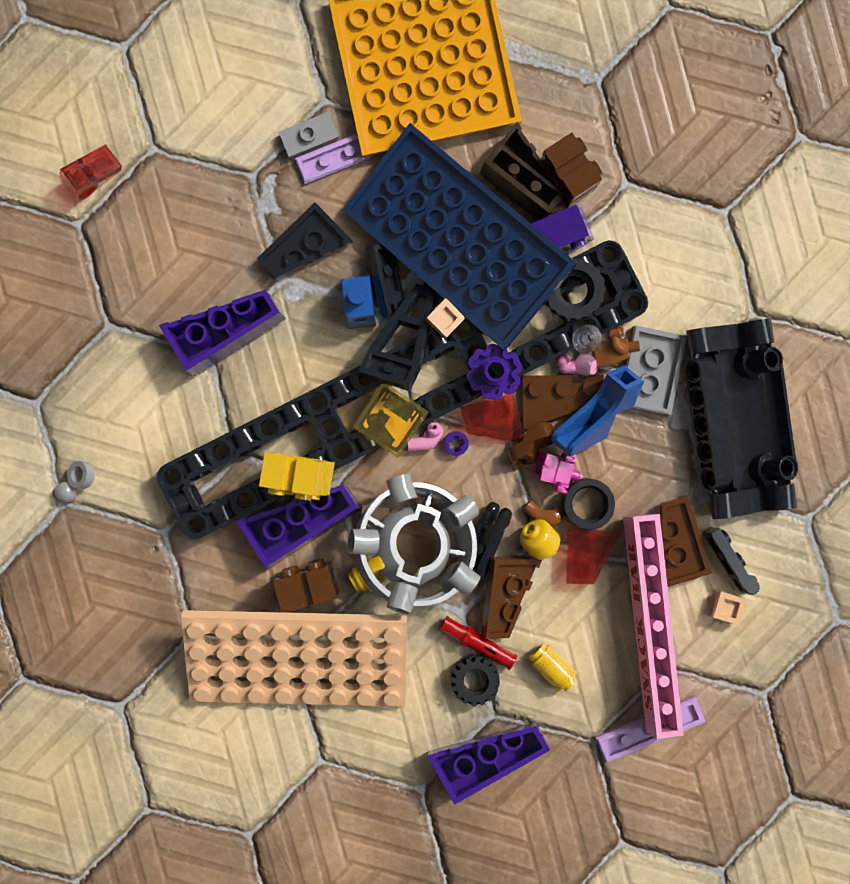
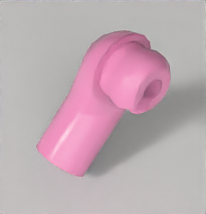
[556,355,597,375]
[408,422,443,452]

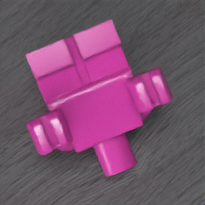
[532,452,581,495]

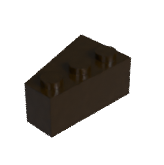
[480,121,566,220]

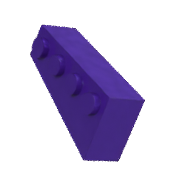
[532,204,594,251]

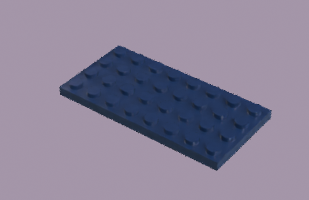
[343,123,578,350]

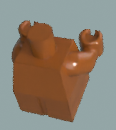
[593,327,640,367]

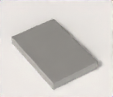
[625,325,687,416]

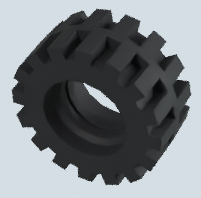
[451,654,500,706]

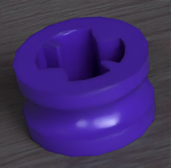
[444,431,469,456]

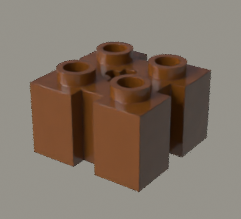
[540,132,602,208]
[273,558,340,613]

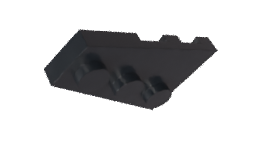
[257,202,353,279]

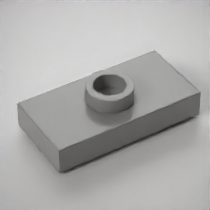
[279,111,339,159]

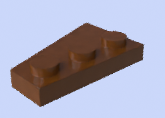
[522,375,604,430]
[660,495,712,587]
[481,557,542,639]

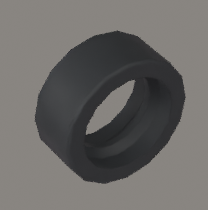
[562,478,615,530]

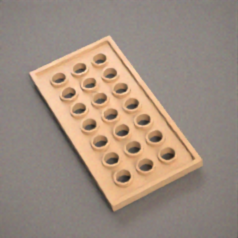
[181,610,407,707]

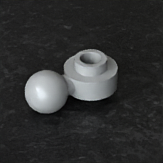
[55,461,95,503]

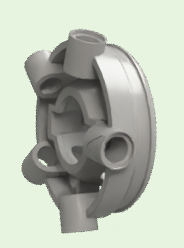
[348,473,480,614]

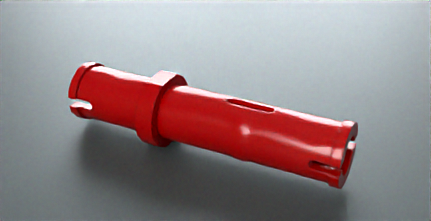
[439,616,517,670]

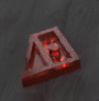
[460,393,525,443]
[566,529,621,584]

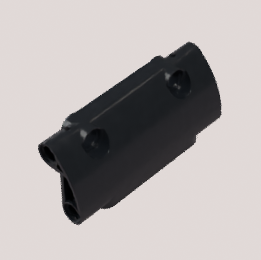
[685,318,798,519]

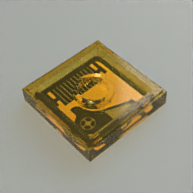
[353,383,429,458]

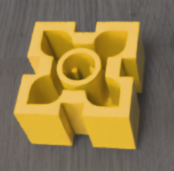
[259,452,335,500]

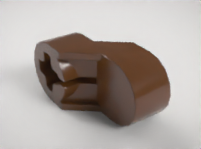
[507,422,554,468]

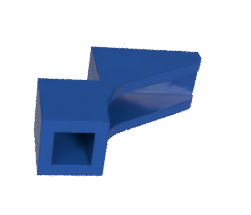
[551,365,644,457]

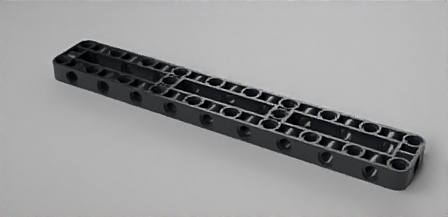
[157,240,648,539]

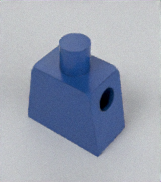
[342,275,376,329]

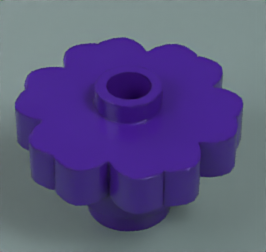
[466,344,522,400]

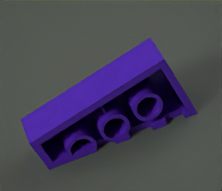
[159,289,286,376]
[237,485,362,568]
[427,722,550,805]

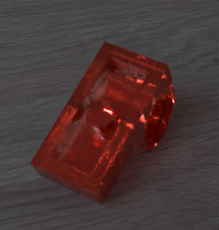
[59,144,122,201]

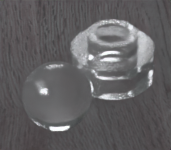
[572,324,602,376]

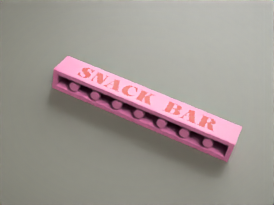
[623,514,684,739]

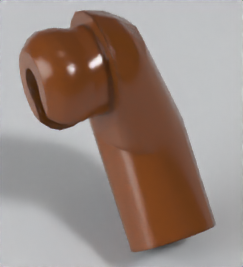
[523,500,564,526]

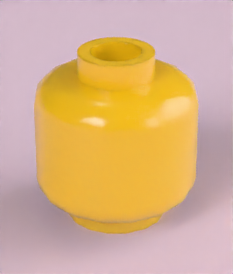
[520,519,560,560]

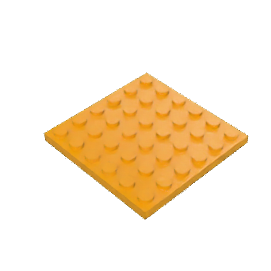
[329,0,522,158]

